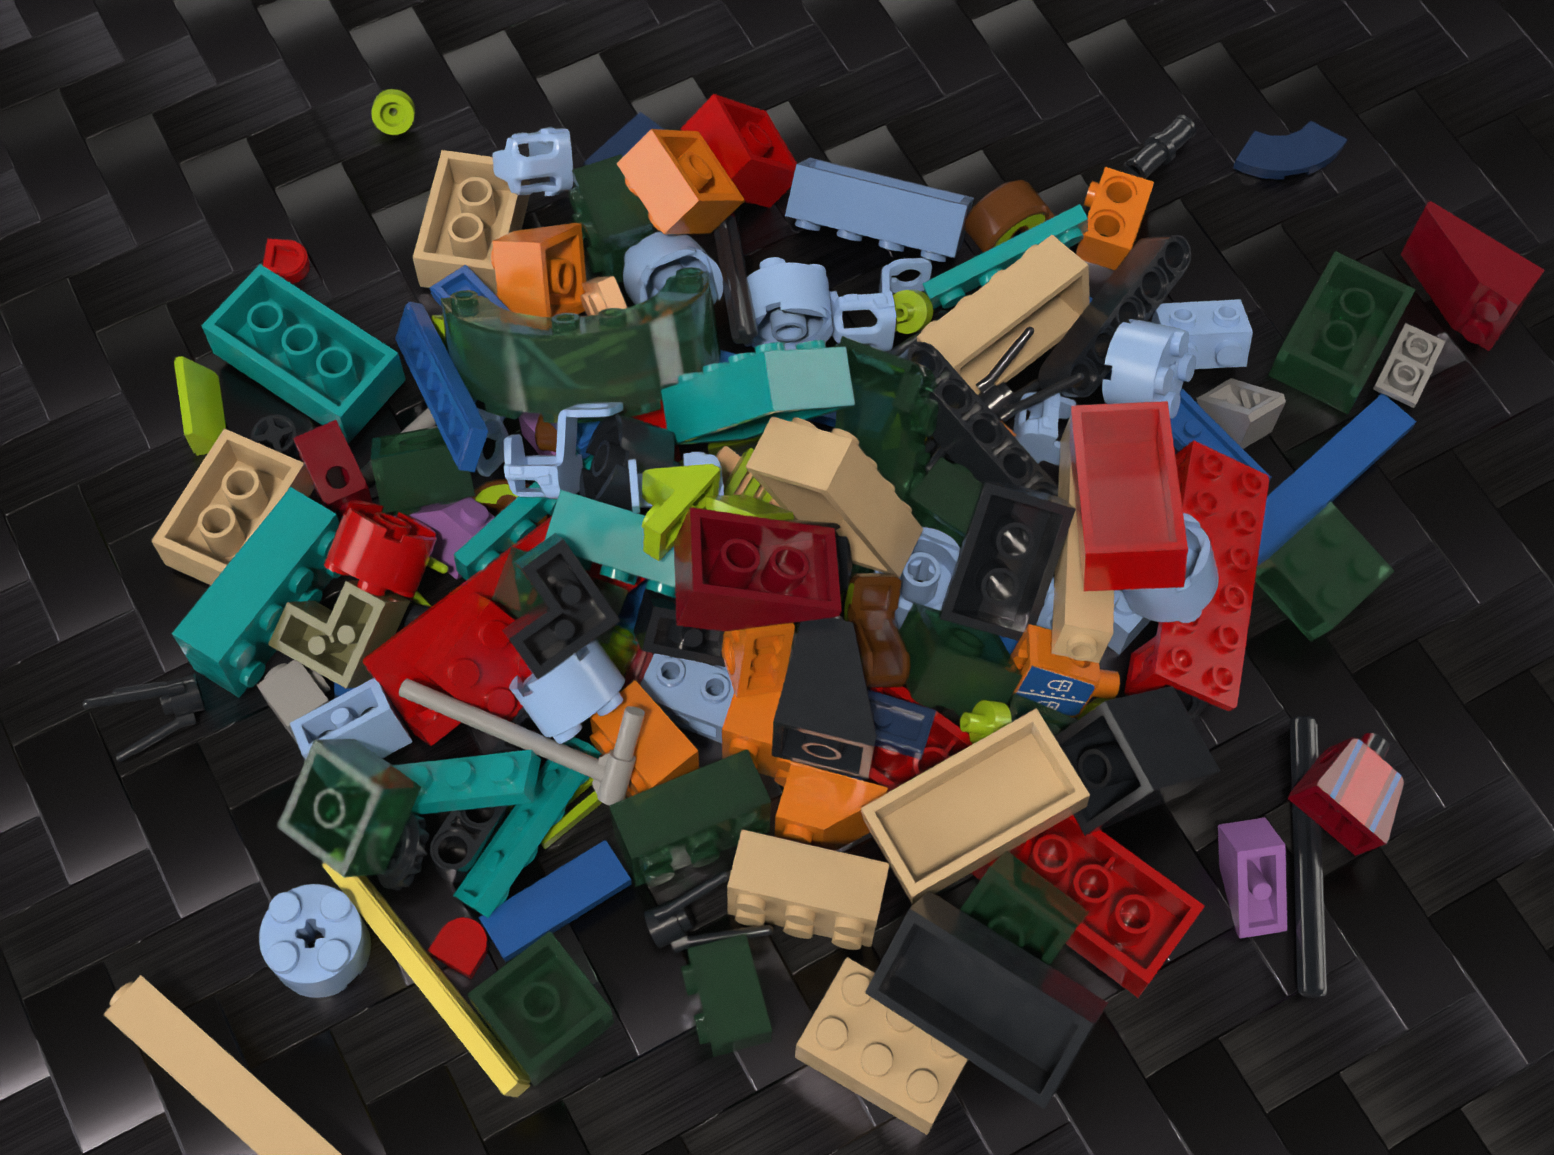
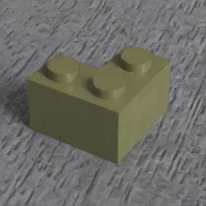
[268,580,410,689]

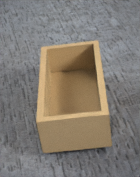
[917,235,1090,394]
[746,417,923,578]
[861,708,1090,905]

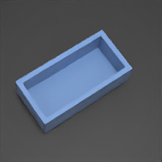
[785,158,974,262]

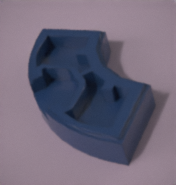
[1233,121,1348,179]

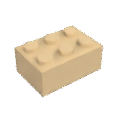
[413,150,530,295]
[151,429,314,585]
[727,830,890,950]
[795,957,968,1135]

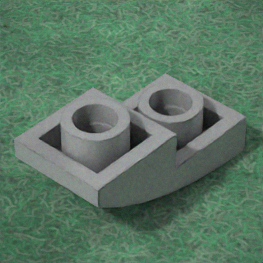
[1373,323,1446,408]

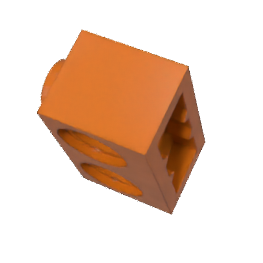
[1076,167,1154,270]
[721,623,795,698]

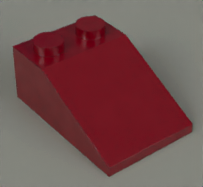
[1401,201,1545,351]
[674,507,842,632]

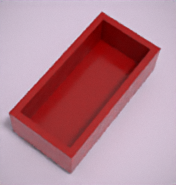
[1070,401,1188,591]

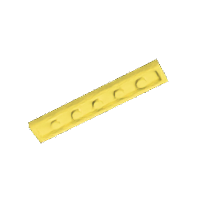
[322,854,531,1097]

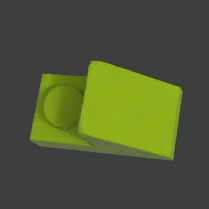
[642,464,721,561]

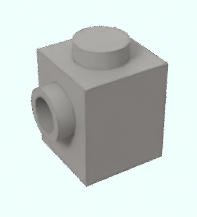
[257,660,331,744]

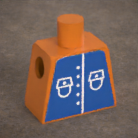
[1000,624,1120,719]

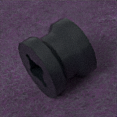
[251,414,301,461]

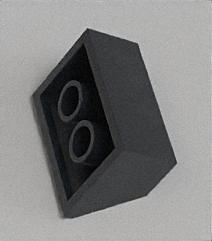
[938,481,1076,641]

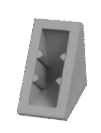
[1196,378,1286,449]

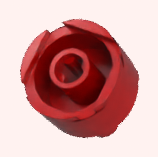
[324,500,437,598]

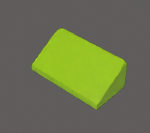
[174,356,226,456]
[705,495,794,521]

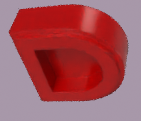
[263,239,310,284]
[428,918,489,979]

